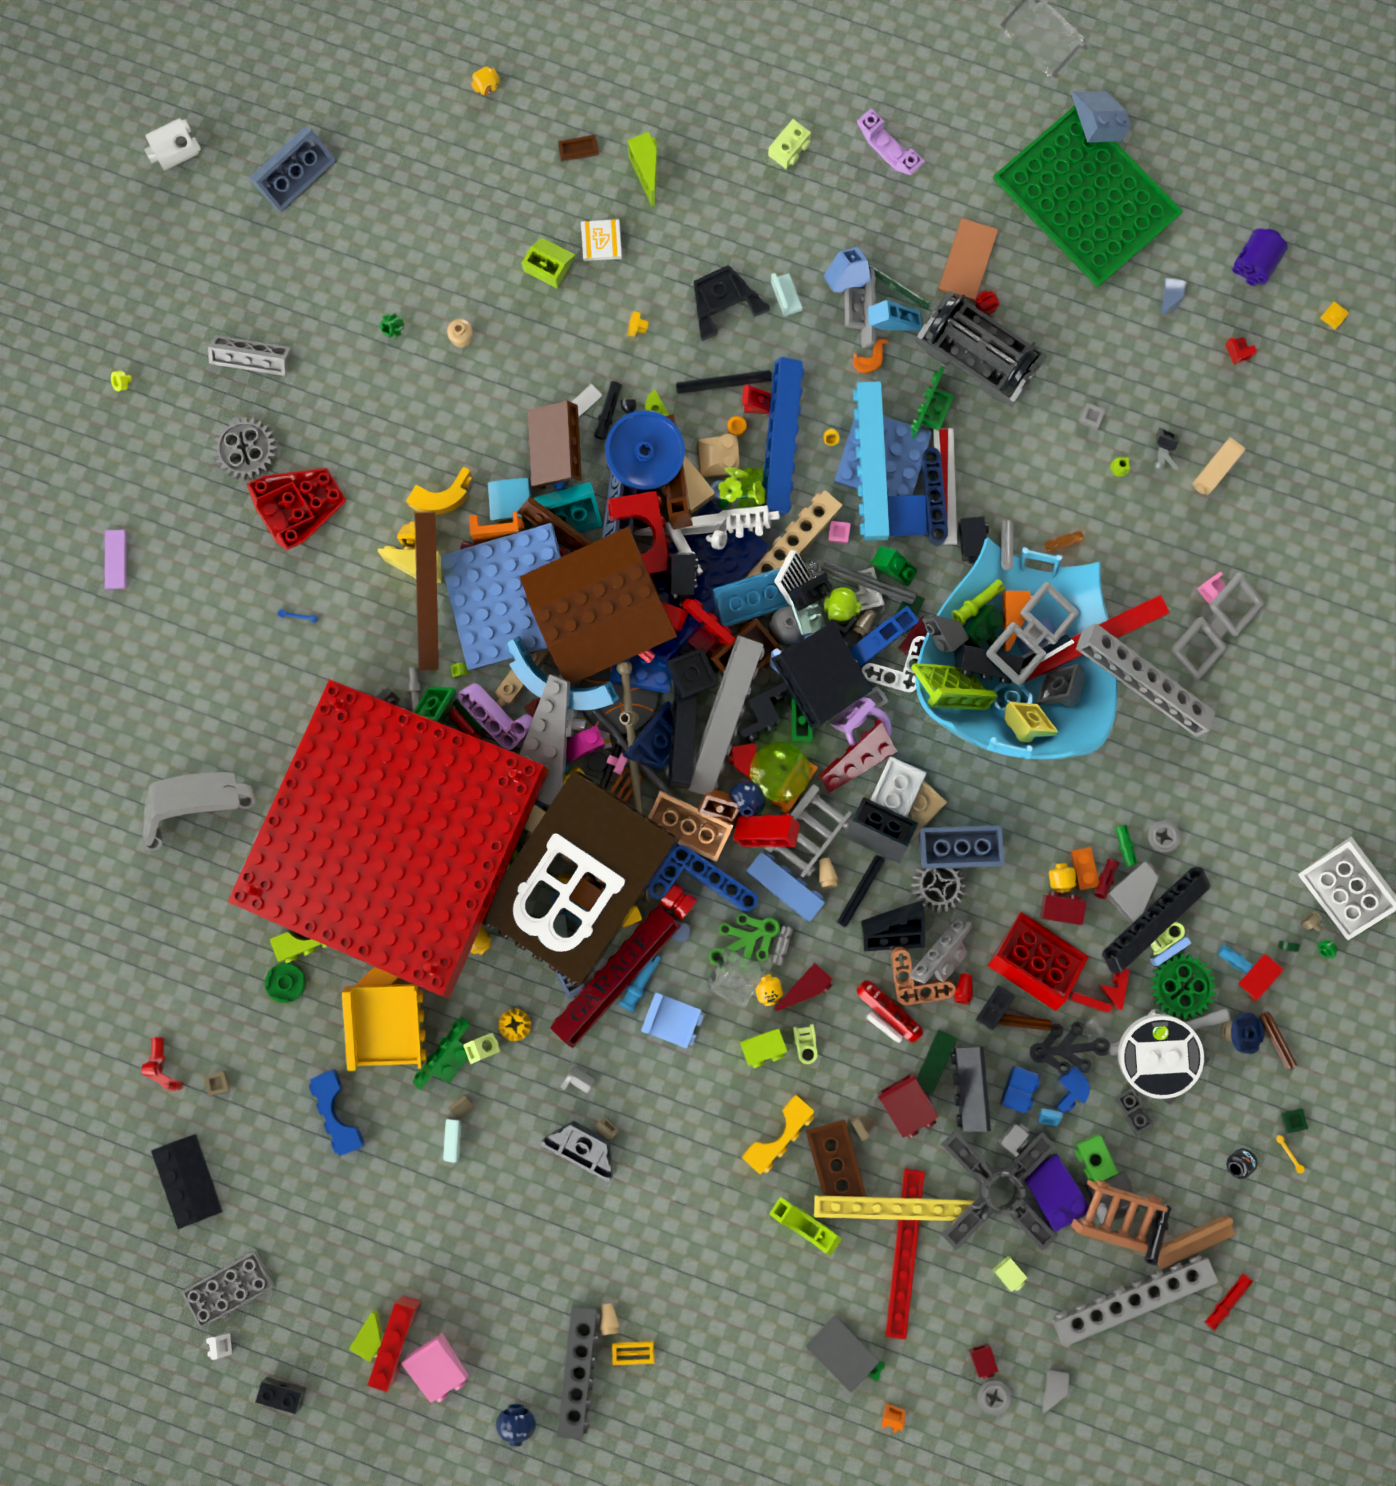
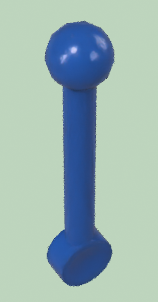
[277,609,318,623]

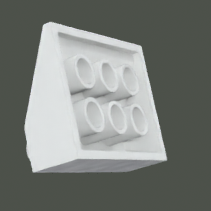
[1298,837,1396,940]

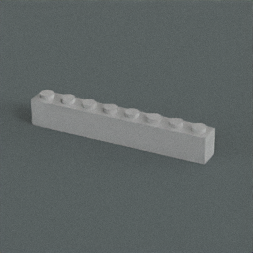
[688,635,765,795]

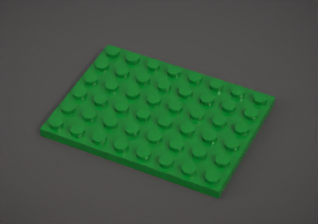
[993,105,1183,288]

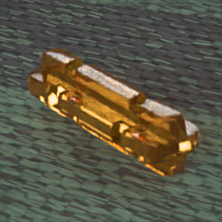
[1045,531,1084,552]

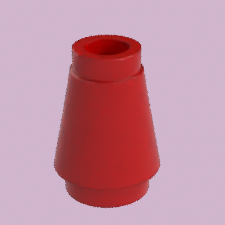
[953,973,973,1005]

